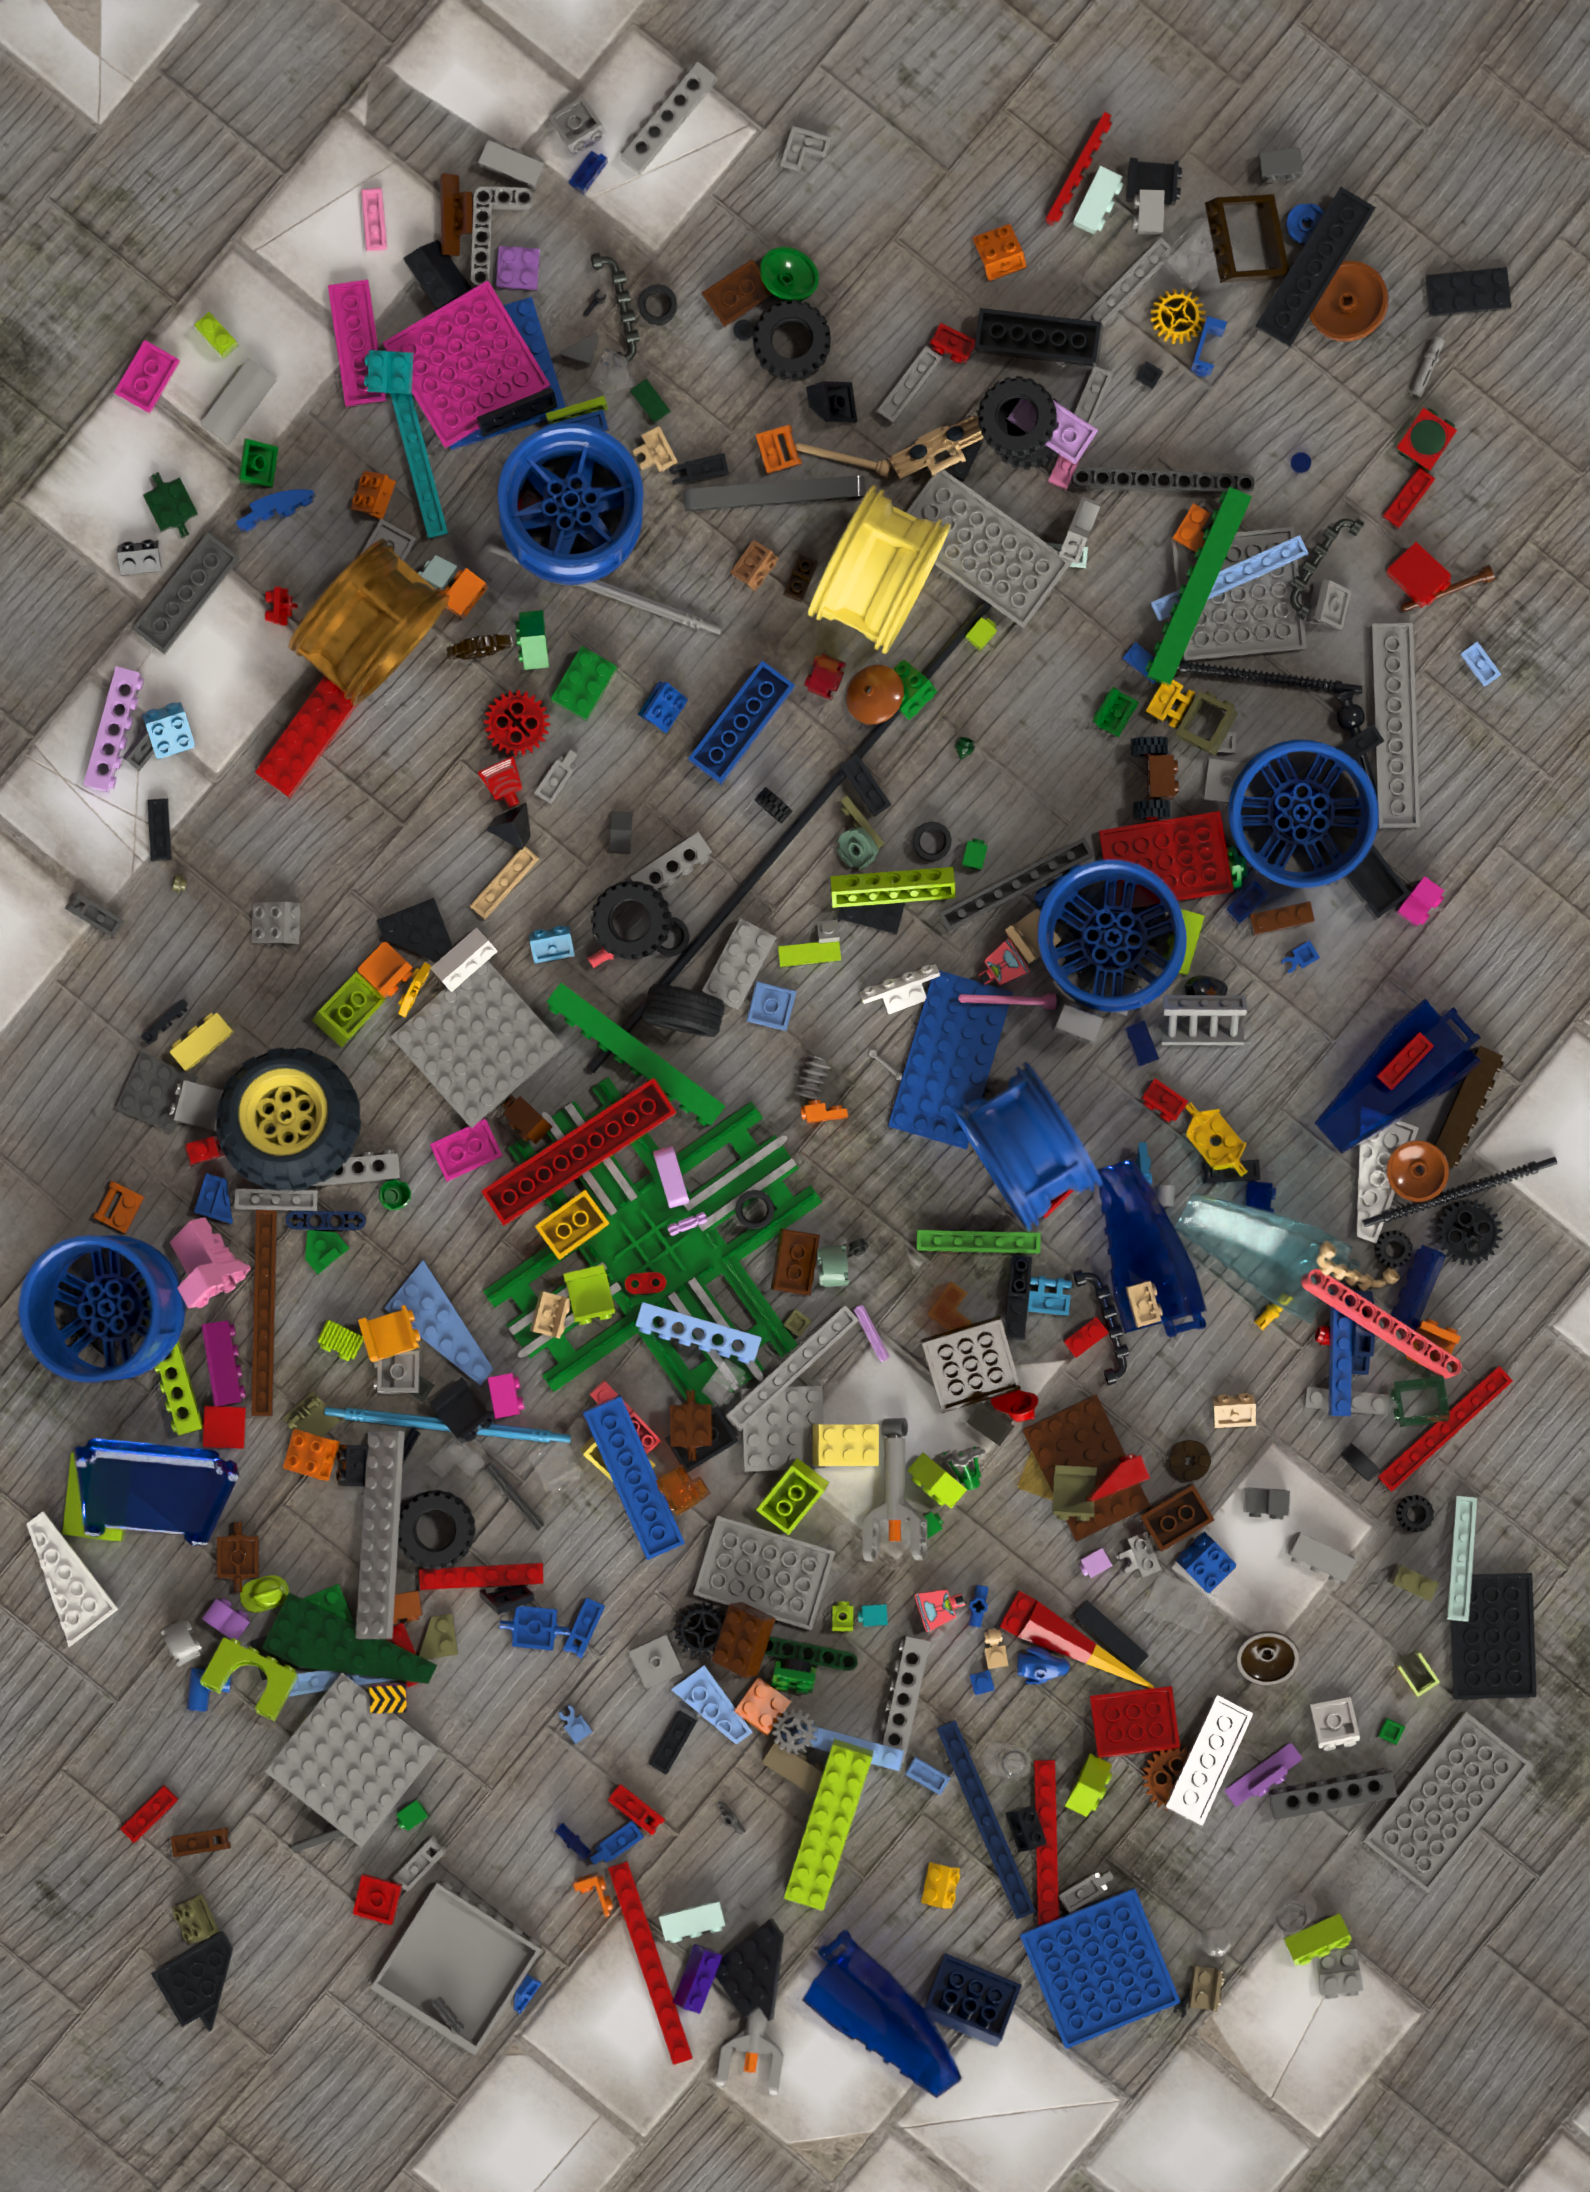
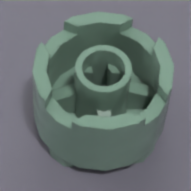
[817,1245,849,1287]

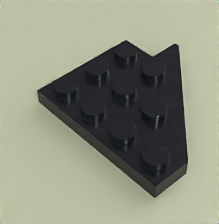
[151,1931,234,2032]

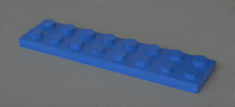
[582,1395,685,1560]

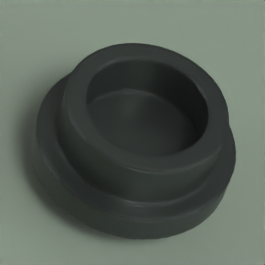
[849,1239,869,1256]

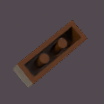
[1248,901,1315,936]

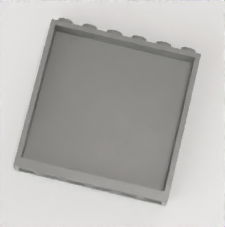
[370,1880,543,2055]

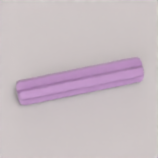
[854,1305,889,1362]

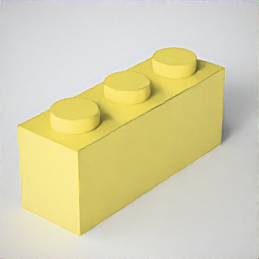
[170,1013,235,1072]

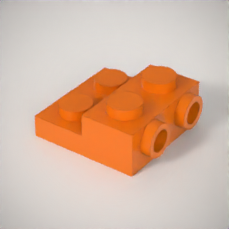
[801,1100,848,1124]

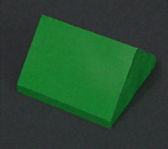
[239,438,279,487]

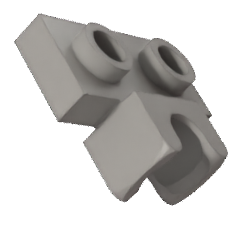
[1116,1532,1161,1578]

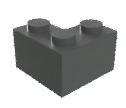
[1244,1487,1290,1519]

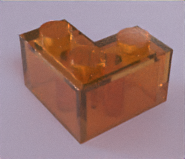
[927,1281,972,1331]
[656,1464,711,1516]

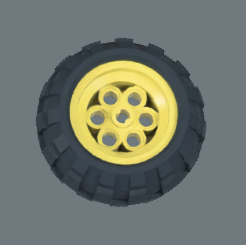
[215,1047,361,1191]

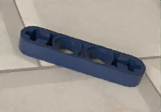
[286,1211,367,1230]

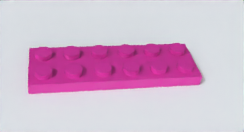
[328,279,386,407]

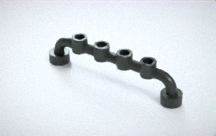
[591,253,640,369]
[1290,518,1364,620]

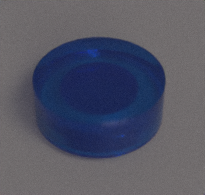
[1290,452,1311,474]

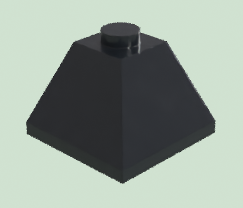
[806,381,858,423]

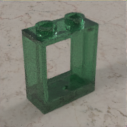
[1390,1376,1450,1427]

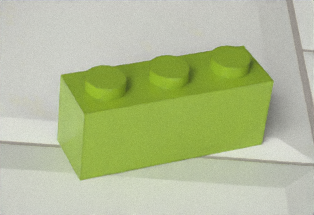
[1163,909,1205,976]
[1284,1913,1352,1966]

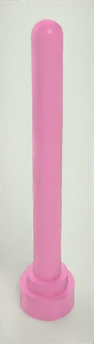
[958,993,1057,1010]

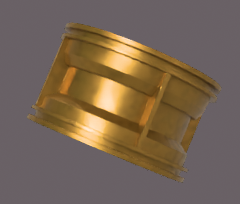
[288,539,450,705]

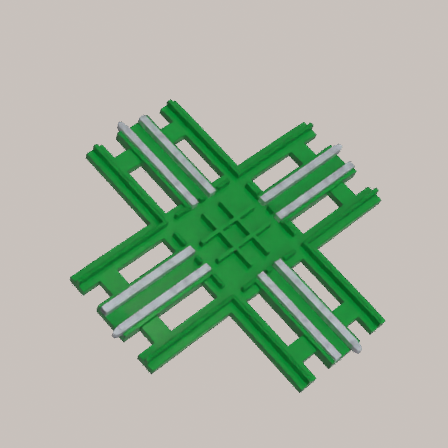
[483,1077,822,1406]

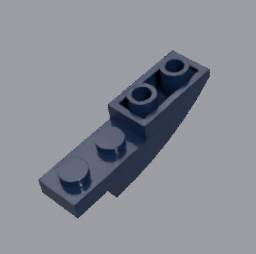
[1352,1290,1375,1375]

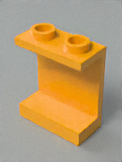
[358,1305,421,1362]

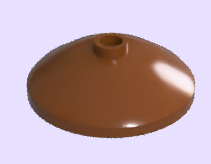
[846,665,904,725]
[1387,1140,1449,1202]

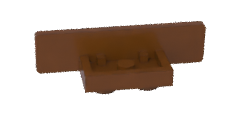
[441,173,473,257]

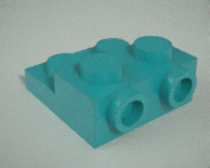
[364,350,413,394]

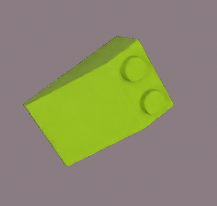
[312,972,386,1047]

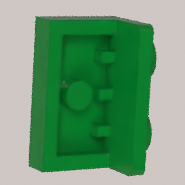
[1093,687,1139,738]

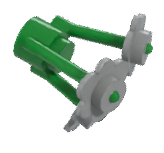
[938,1446,986,1490]

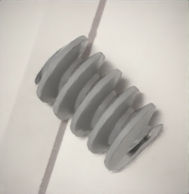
[794,1054,831,1100]

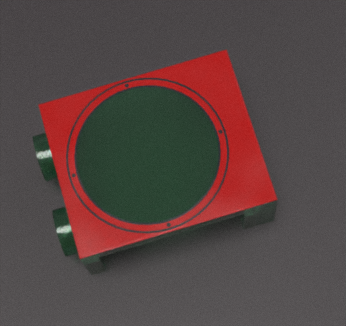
[1394,407,1457,473]

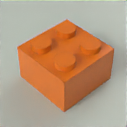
[442,568,488,620]

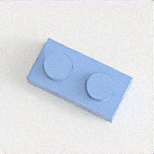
[1460,641,1502,687]

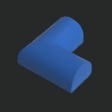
[187,1668,233,1711]

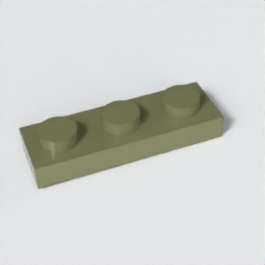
[840,796,884,849]

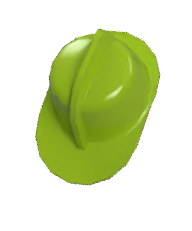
[240,1575,289,1613]

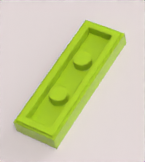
[546,396,608,424]
[778,941,841,967]

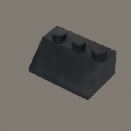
[403,240,472,310]

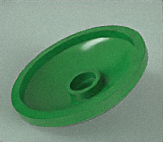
[760,247,819,301]

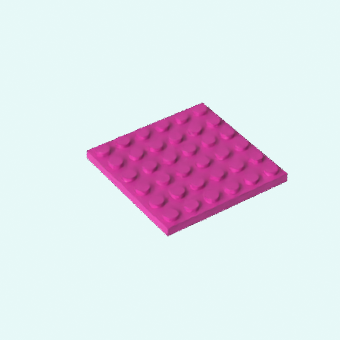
[382,280,551,449]

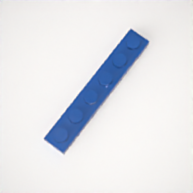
[1328,1292,1352,1416]

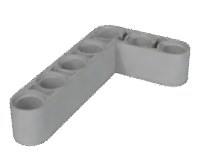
[471,186,534,287]

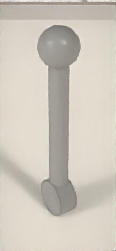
[869,1050,903,1081]

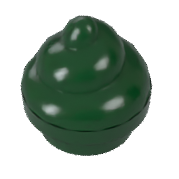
[954,737,975,759]

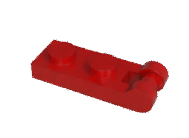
[608,1783,666,1836]

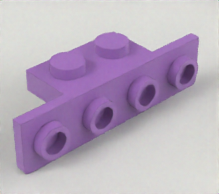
[1225,1743,1303,1807]

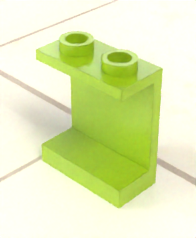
[563,1264,616,1325]

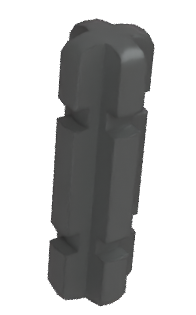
[432,1997,464,2034]

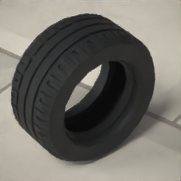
[643,984,725,1037]

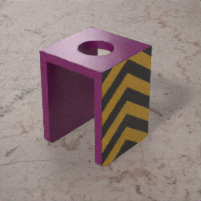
[369,1684,408,1714]

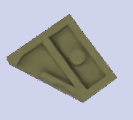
[419,1613,458,1659]

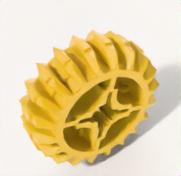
[1150,289,1206,344]

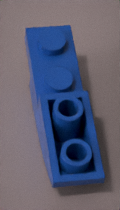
[236,489,316,532]

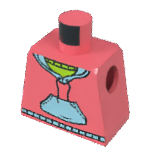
[978,938,1030,986]
[914,1589,965,1632]

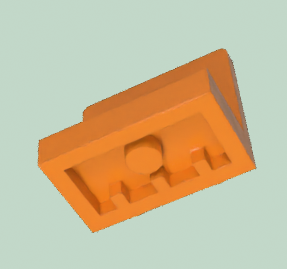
[972,224,1027,281]
[283,1429,340,1481]
[573,1872,613,1917]

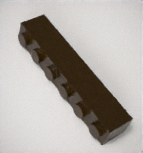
[1434,1046,1504,1169]

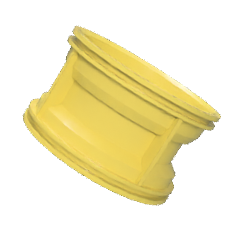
[808,485,951,654]

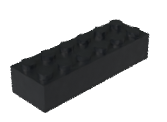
[974,308,1103,367]

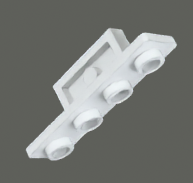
[859,964,940,1014]

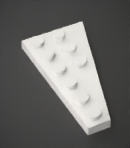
[1356,1106,1419,1244]

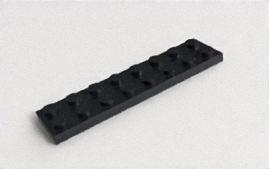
[1255,187,1376,348]

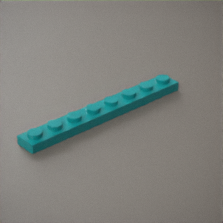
[390,393,448,539]

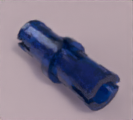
[554,1822,592,1861]

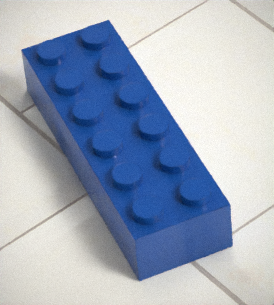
[688,661,795,786]

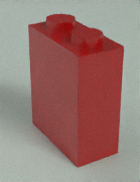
[1387,542,1451,608]

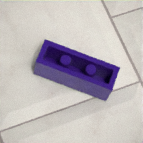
[673,1944,722,2014]

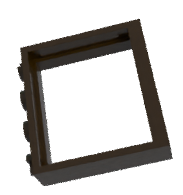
[1205,194,1289,283]

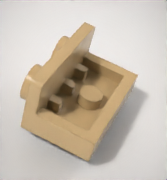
[530,1291,570,1338]

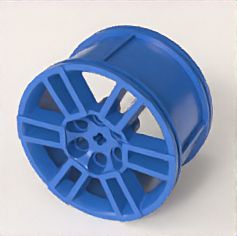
[1228,739,1379,888]
[1038,860,1187,1012]
[19,1235,186,1382]

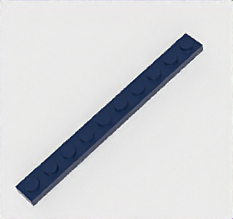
[937,1720,1036,1920]

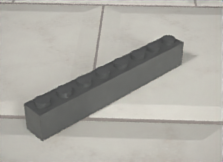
[938,837,1094,933]

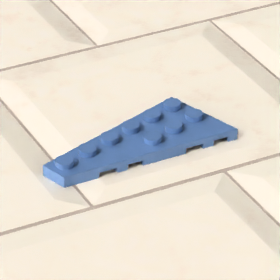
[385,1260,494,1385]

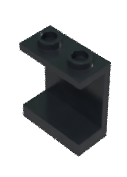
[1126,157,1182,206]
[430,1377,494,1444]

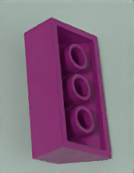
[201,1320,246,1406]

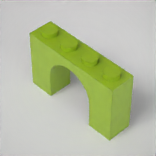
[200,1637,298,1722]

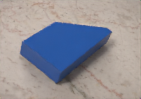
[514,1975,542,2014]

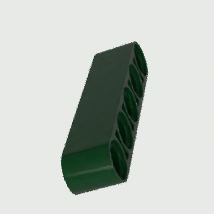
[765,1636,858,1671]

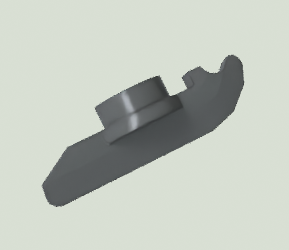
[717,1802,746,1834]

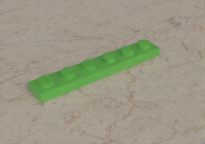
[917,1230,1041,1254]

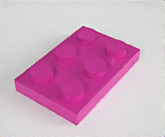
[114,340,181,414]
[430,1119,503,1182]

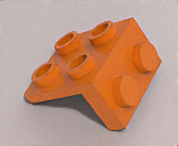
[358,942,414,998]
[1406,1318,1461,1366]

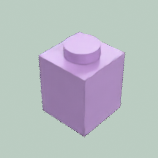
[1079,1547,1112,1578]

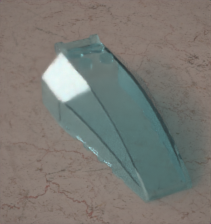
[1174,1193,1361,1324]

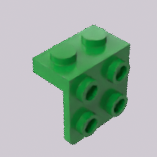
[893,660,938,720]

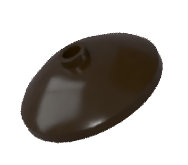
[1237,1631,1299,1685]

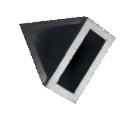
[486,802,531,850]

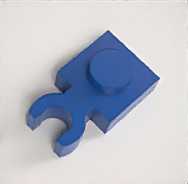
[1281,940,1320,973]

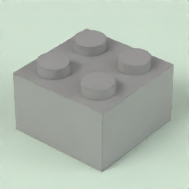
[1133,190,1165,235]

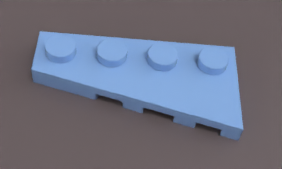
[671,1665,753,1744]

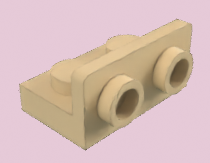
[1126,1280,1163,1327]
[1212,1393,1256,1428]

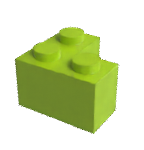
[907,1452,967,1508]
[1065,1754,1112,1817]

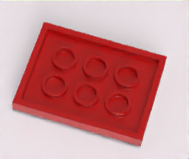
[1090,1686,1180,1758]

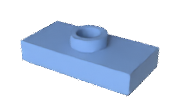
[905,1756,951,1795]

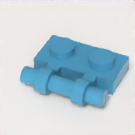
[1027,1275,1072,1316]

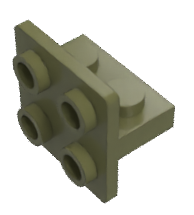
[172,1894,219,1945]

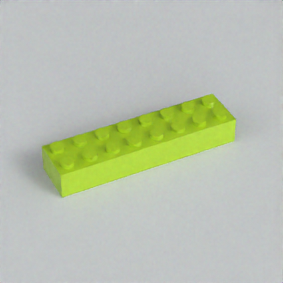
[784,1739,874,1911]

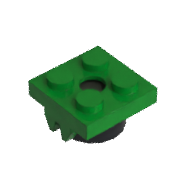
[772,1658,817,1695]

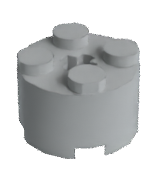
[160,1619,203,1667]

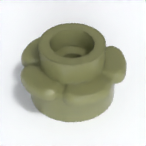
[171,874,187,894]

